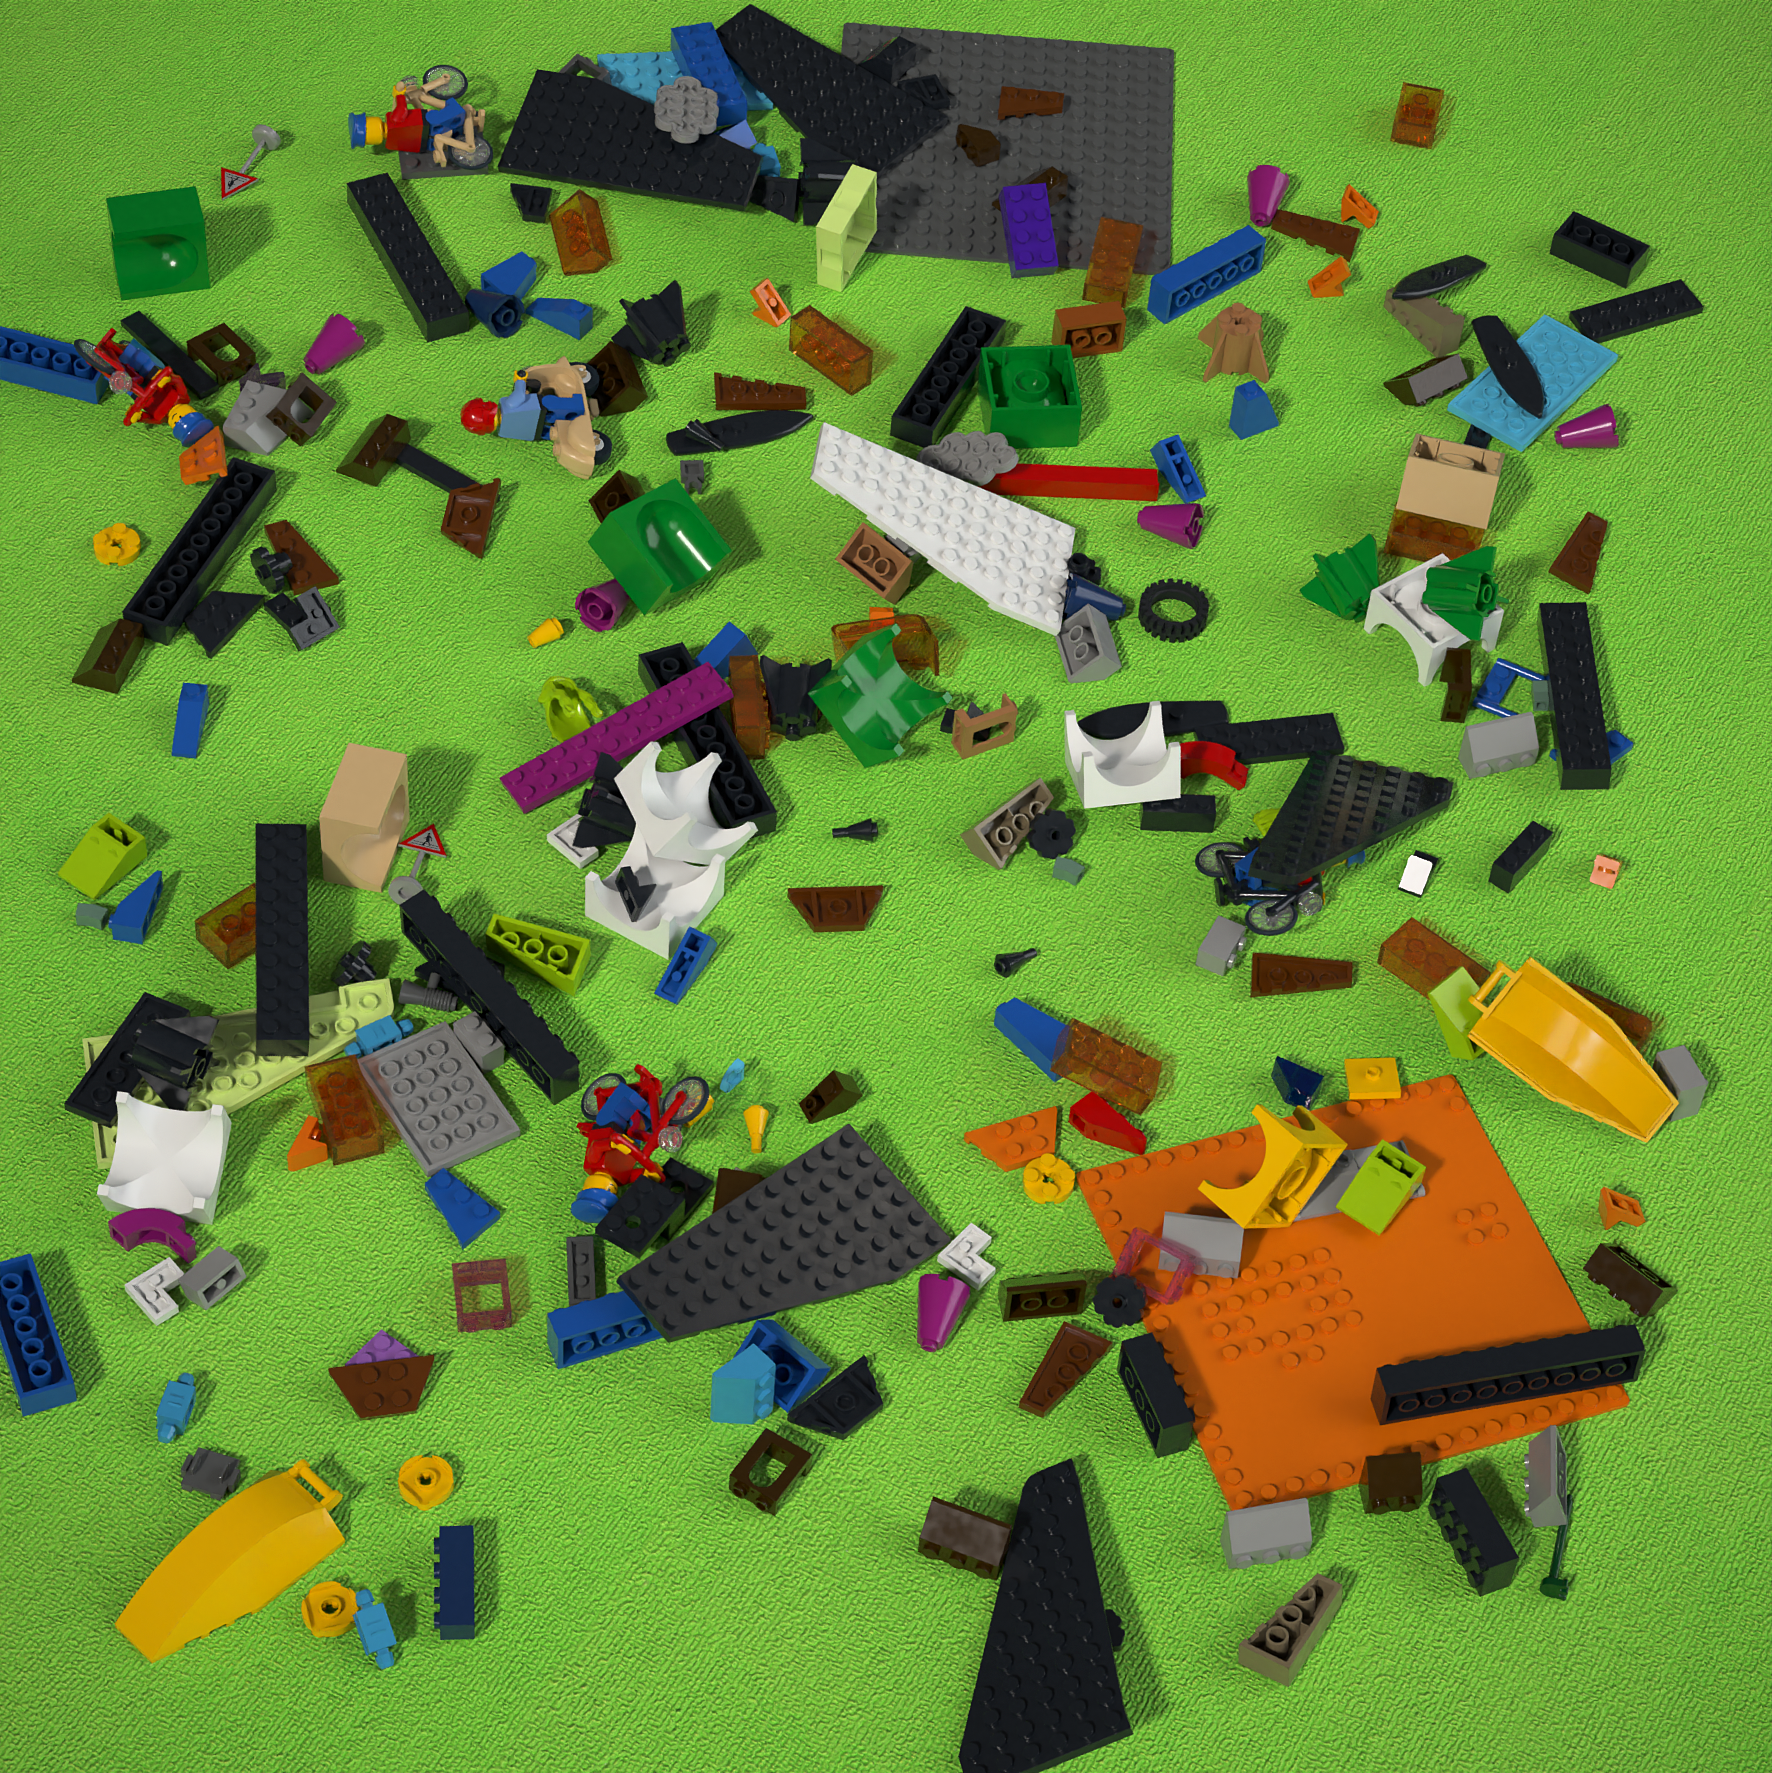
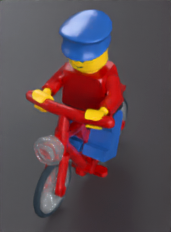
[74,328,214,447]
[571,1064,709,1223]

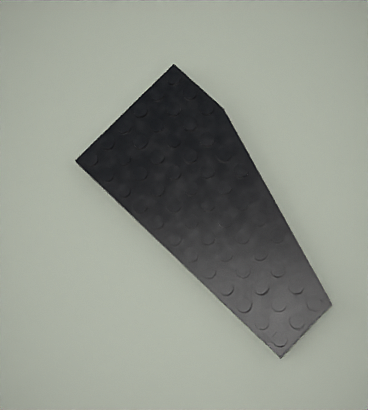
[715,4,948,179]
[497,69,763,211]
[616,1124,952,1343]

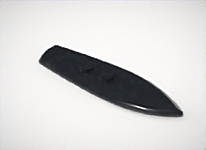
[1392,255,1487,300]
[1471,315,1544,419]
[666,410,813,456]
[1077,700,1229,740]

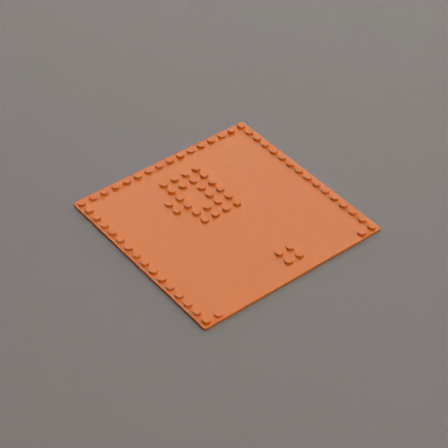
[1076,1075,1630,1511]

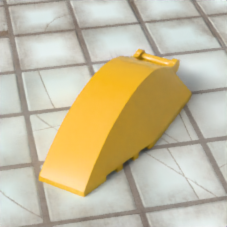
[1467,956,1679,1143]
[114,1459,345,1663]

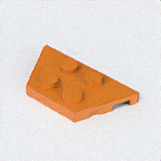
[179,426,228,485]
[964,1106,1057,1172]

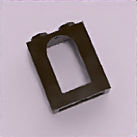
[186,323,257,388]
[266,372,337,447]
[1439,647,1472,723]
[729,1428,812,1516]

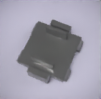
[181,1447,241,1501]

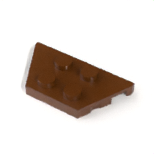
[441,478,501,559]
[787,885,883,933]
[328,1355,434,1421]

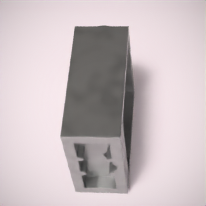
[558,53,612,85]

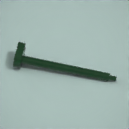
[1539,1494,1573,1601]

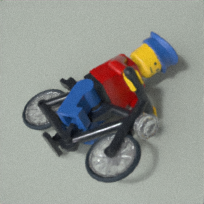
[1195,837,1366,936]

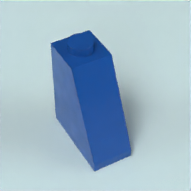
[481,251,537,300]
[1229,380,1279,440]
[693,621,758,679]

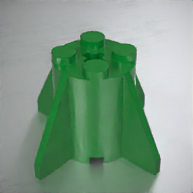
[1300,533,1380,623]
[1422,546,1509,641]

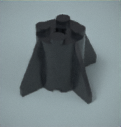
[798,138,860,226]
[611,280,691,367]
[760,655,832,741]
[572,752,636,849]
[127,1015,220,1111]

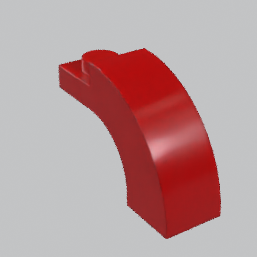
[1180,741,1249,790]

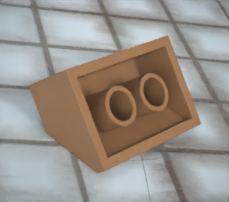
[835,522,914,605]

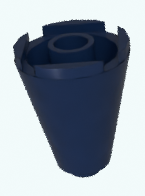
[465,288,525,338]
[1062,573,1126,621]

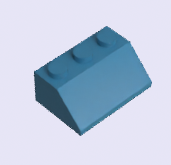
[710,1343,776,1424]

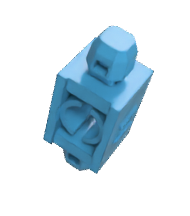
[752,143,781,177]
[344,1015,414,1060]
[156,1372,196,1443]
[352,1589,397,1670]

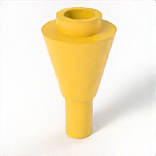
[743,1105,769,1153]

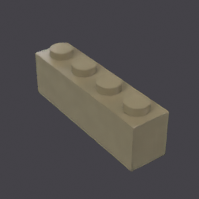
[960,777,1054,870]

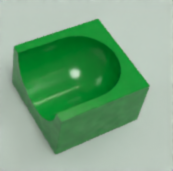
[106,186,210,301]
[977,345,1082,449]
[588,478,732,616]

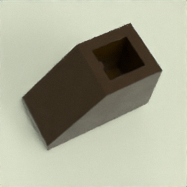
[955,124,1001,167]
[799,1070,863,1124]

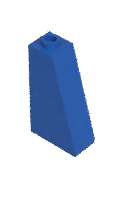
[994,997,1095,1082]

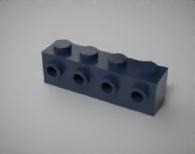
[434,1525,475,1640]

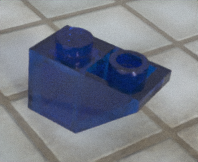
[1271,1056,1324,1111]

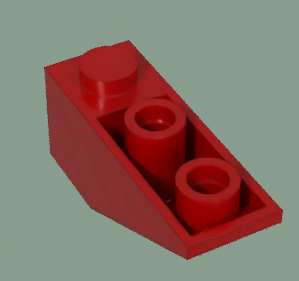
[1068,1091,1147,1155]

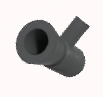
[399,973,459,1013]

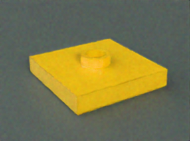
[1344,1058,1401,1100]

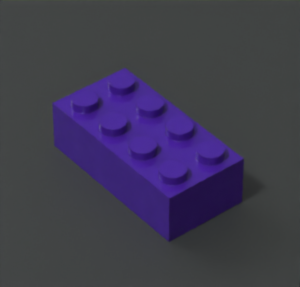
[999,183,1059,279]

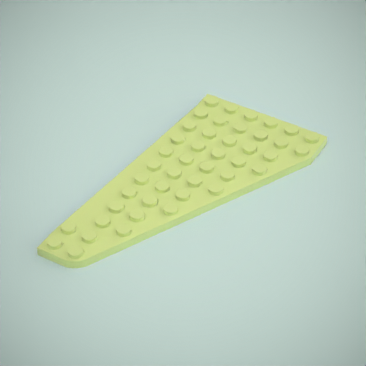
[82,978,394,1170]

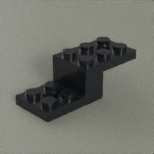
[595,1157,714,1259]

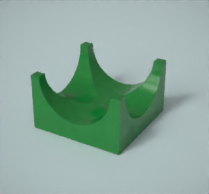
[808,623,953,768]

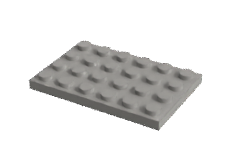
[354,1021,520,1178]

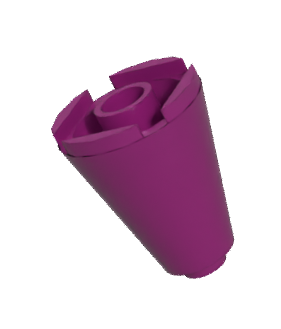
[1247,165,1290,227]
[304,313,365,374]
[1554,404,1619,448]
[1137,503,1204,549]
[575,578,631,632]
[917,1274,971,1352]

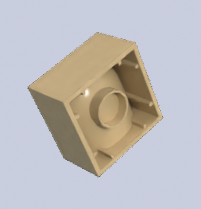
[1396,433,1505,529]
[319,743,410,893]

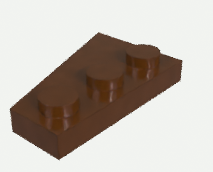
[997,86,1064,120]

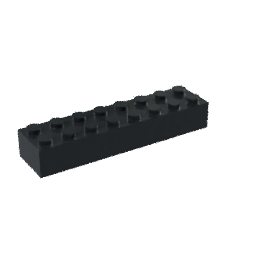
[890,306,1006,448]

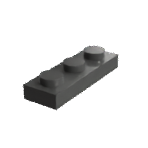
[566,1236,596,1307]

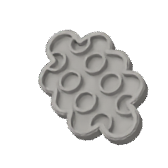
[654,76,719,143]
[916,431,1019,486]

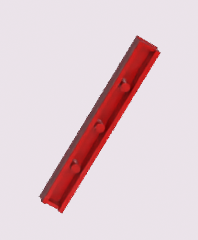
[977,463,1159,501]

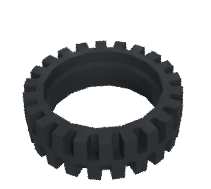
[1138,578,1209,643]

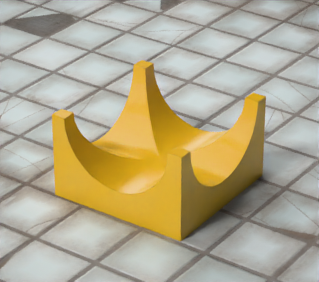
[1198,1104,1348,1229]

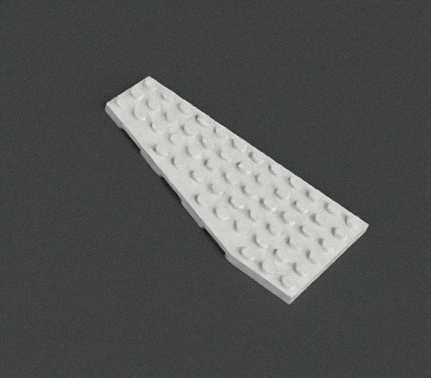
[810,422,1075,636]

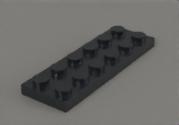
[1569,279,1704,344]
[1193,713,1345,765]
[64,992,191,1128]

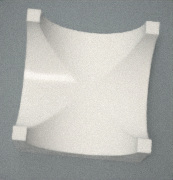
[1364,553,1504,687]
[1064,701,1181,809]
[614,741,758,865]
[585,823,725,960]
[97,1091,232,1225]

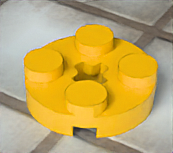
[93,523,141,566]
[1022,1153,1075,1204]
[398,1455,454,1511]
[301,1581,359,1638]

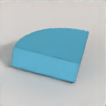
[720,1058,745,1093]

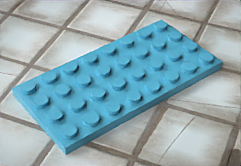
[597,51,773,111]
[1447,314,1618,452]

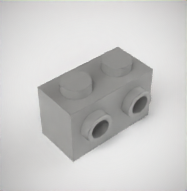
[1196,915,1247,976]
[453,1011,505,1075]
[178,1246,247,1310]

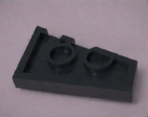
[749,175,801,223]

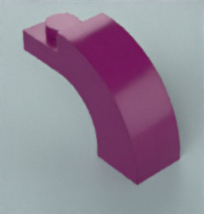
[108,1208,197,1264]

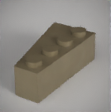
[1383,287,1465,357]
[1238,1573,1343,1687]

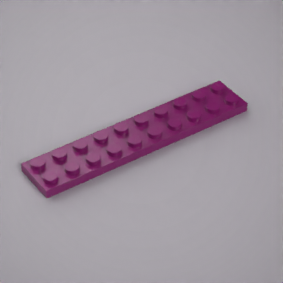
[499,662,734,814]

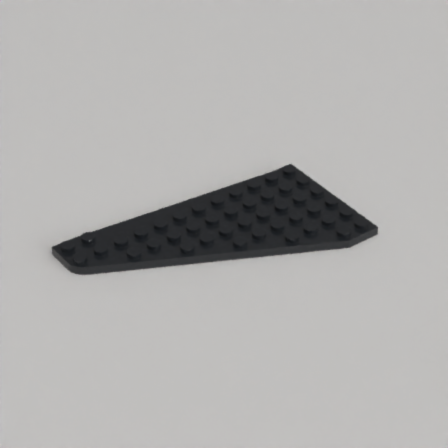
[1248,750,1454,885]
[958,1458,1134,1773]

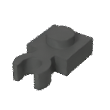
[680,460,704,494]

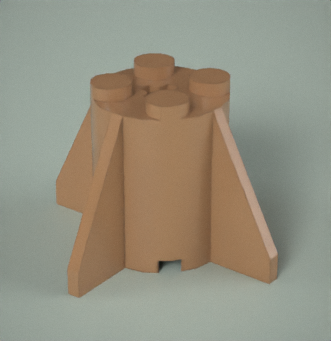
[1198,303,1269,384]

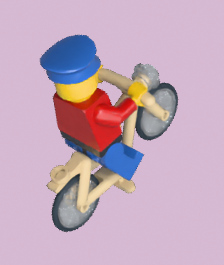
[348,65,493,170]

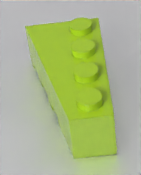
[485,914,591,997]

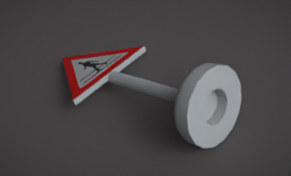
[221,124,281,201]
[388,823,447,905]

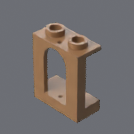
[951,693,1018,760]

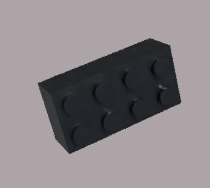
[1549,211,1650,289]
[1117,1332,1195,1458]
[1428,1468,1519,1597]

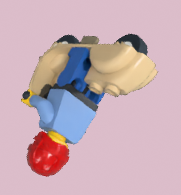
[460,356,612,480]

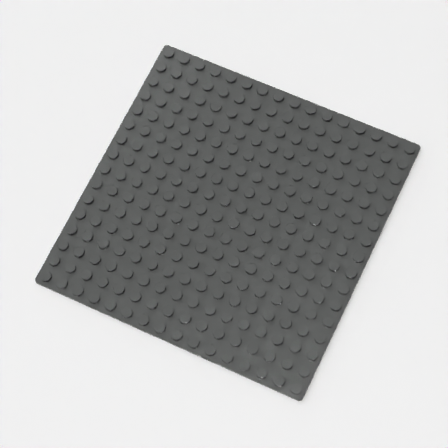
[841,22,1174,275]

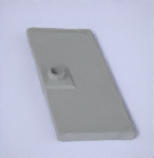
[1293,1140,1425,1222]

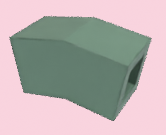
[1531,680,1549,711]
[1052,856,1085,886]
[75,903,109,930]

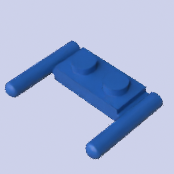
[1472,658,1545,718]

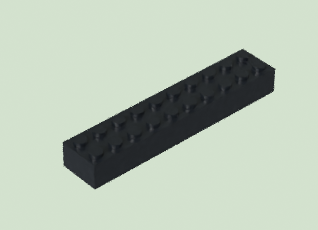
[346,172,469,343]
[122,457,277,646]
[1537,602,1612,790]
[638,642,777,839]
[255,823,309,1056]
[399,889,580,1106]
[1371,1324,1646,1425]

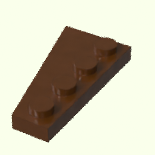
[714,372,806,410]
[264,520,339,596]
[1018,1321,1113,1418]

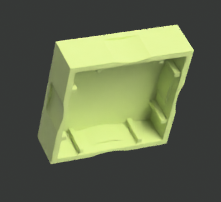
[816,164,877,292]

